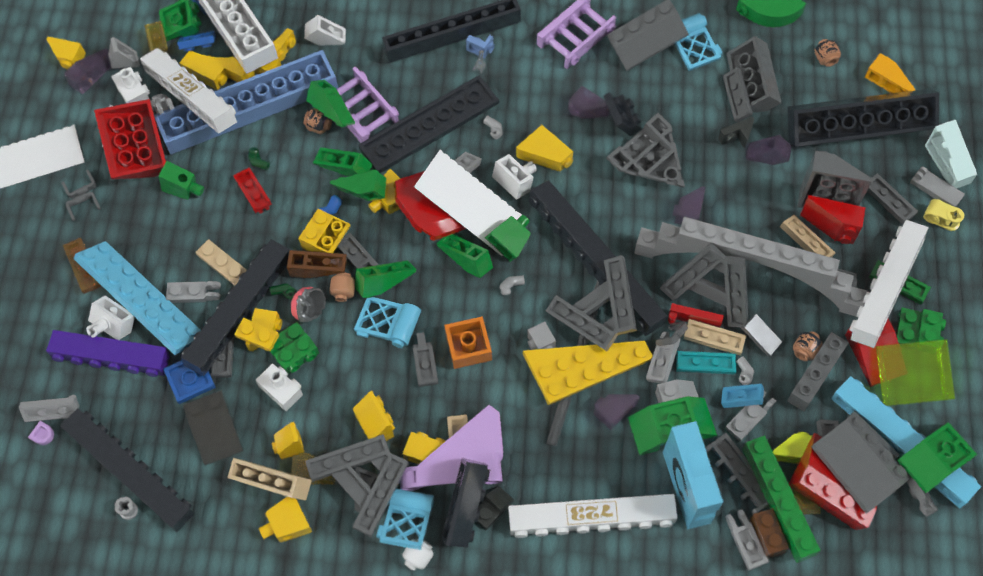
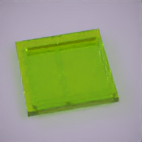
[876,339,955,406]

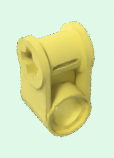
[924,199,964,231]

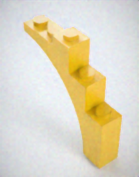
[180,28,296,90]

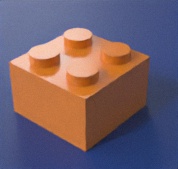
[444,316,492,369]

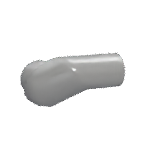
[483,116,503,139]
[500,275,525,295]
[736,356,754,385]

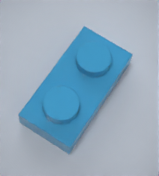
[721,384,764,408]

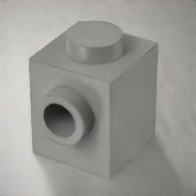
[528,322,556,350]

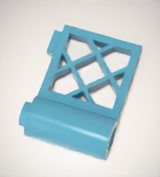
[675,13,722,71]
[354,297,421,348]
[377,489,434,550]

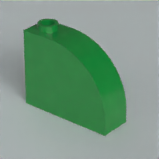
[736,0,806,27]

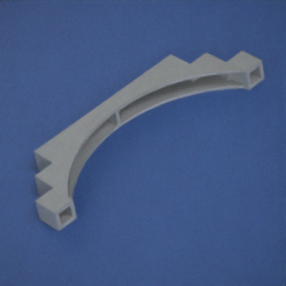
[634,217,867,316]

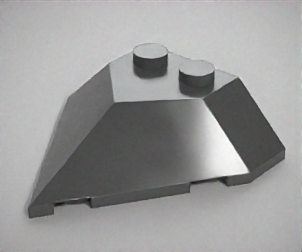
[606,113,685,188]

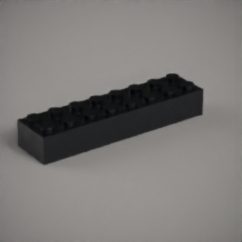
[788,89,939,147]

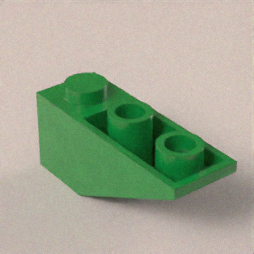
[306,80,355,127]
[330,170,387,202]

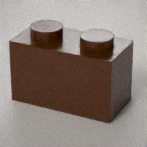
[749,508,789,559]

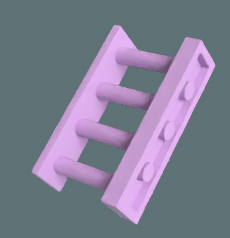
[537,0,616,69]
[337,66,399,143]

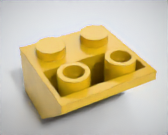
[298,209,351,253]
[353,391,395,441]

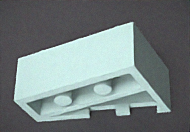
[925,119,977,188]

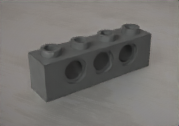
[787,332,849,412]

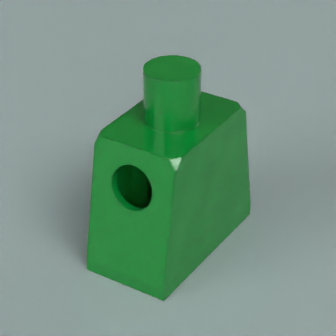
[158,161,204,200]
[484,215,531,262]

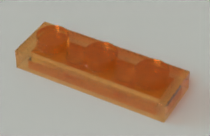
[63,238,101,294]

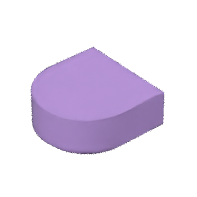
[28,421,54,445]

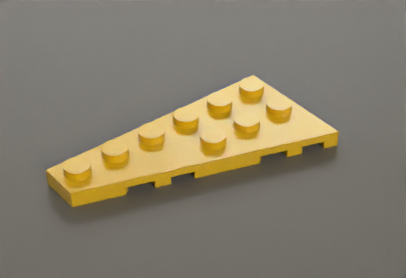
[522,341,653,405]

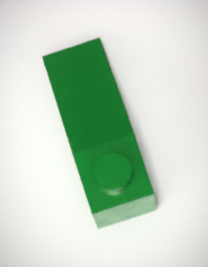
[313,147,372,177]
[436,234,493,278]
[355,260,416,298]

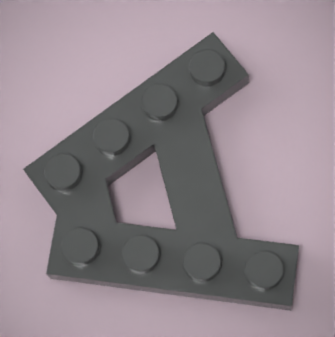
[660,243,749,328]
[546,255,637,351]
[305,434,409,537]

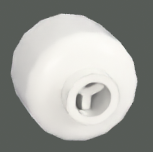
[402,538,434,571]

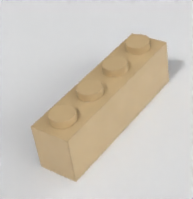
[227,458,312,500]

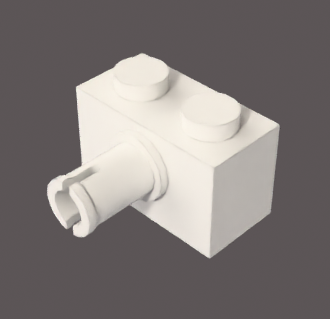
[111,67,150,103]
[492,154,537,200]
[86,296,135,340]
[256,363,303,411]

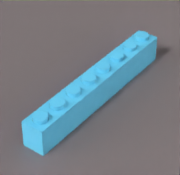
[831,376,981,509]

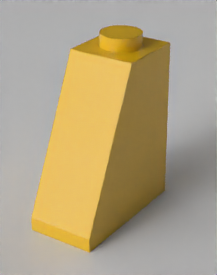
[516,125,573,172]

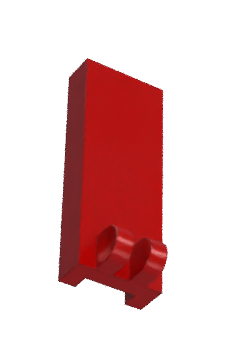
[233,167,272,214]
[668,303,724,328]

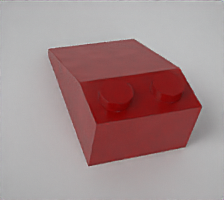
[800,195,866,244]
[845,319,907,387]

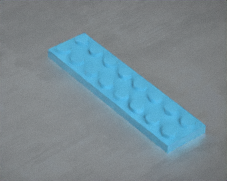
[74,241,201,355]

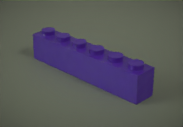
[46,330,171,377]

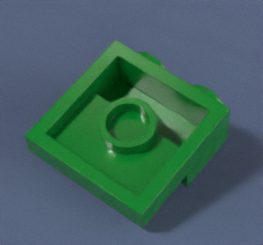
[159,0,202,42]
[896,307,946,354]
[270,322,319,374]

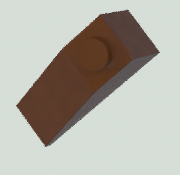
[287,250,347,278]

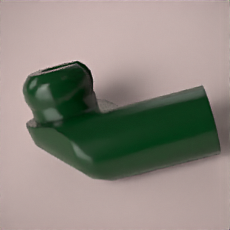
[248,147,270,170]
[270,283,297,300]

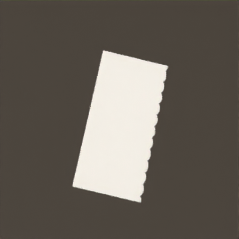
[0,125,84,188]
[414,149,521,256]

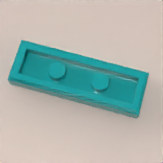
[676,351,736,374]

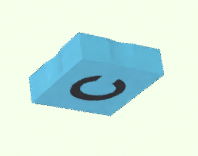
[663,421,723,530]

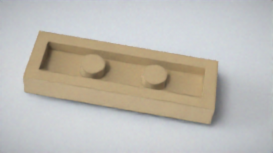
[780,215,835,258]
[195,239,247,286]
[684,319,746,356]

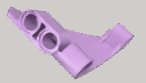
[400,405,503,491]

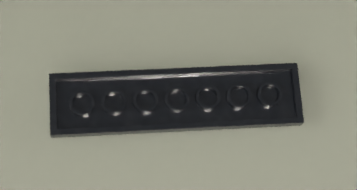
[358,75,499,173]

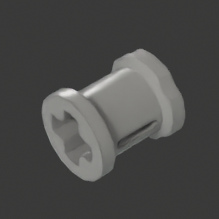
[115,497,138,520]

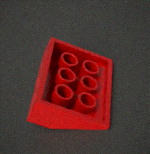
[94,99,166,179]
[789,433,877,530]

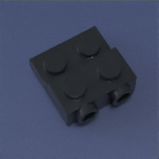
[603,92,642,136]

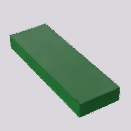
[868,260,931,305]

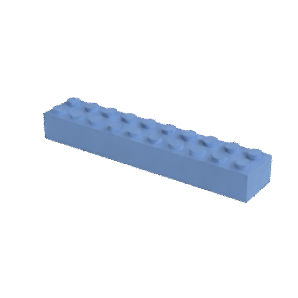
[154,50,338,154]

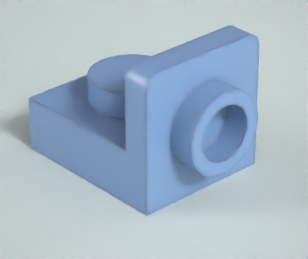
[466,35,494,59]

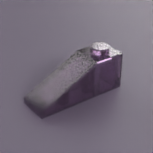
[64,48,111,94]

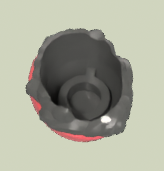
[291,287,326,323]

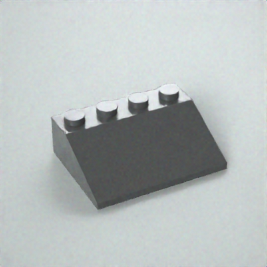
[797,151,872,208]
[811,412,910,514]

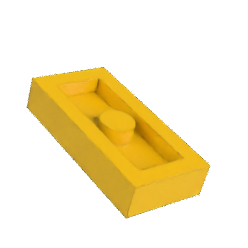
[234,318,279,352]

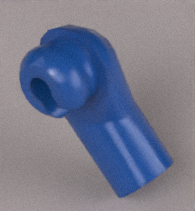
[318,195,341,215]

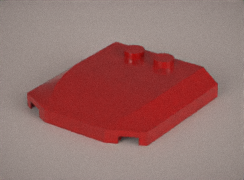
[393,171,467,241]

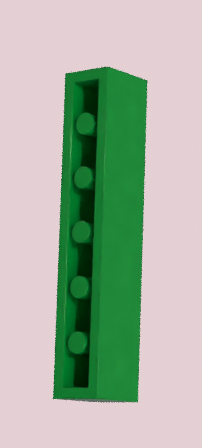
[742,435,821,563]

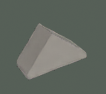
[109,37,140,68]

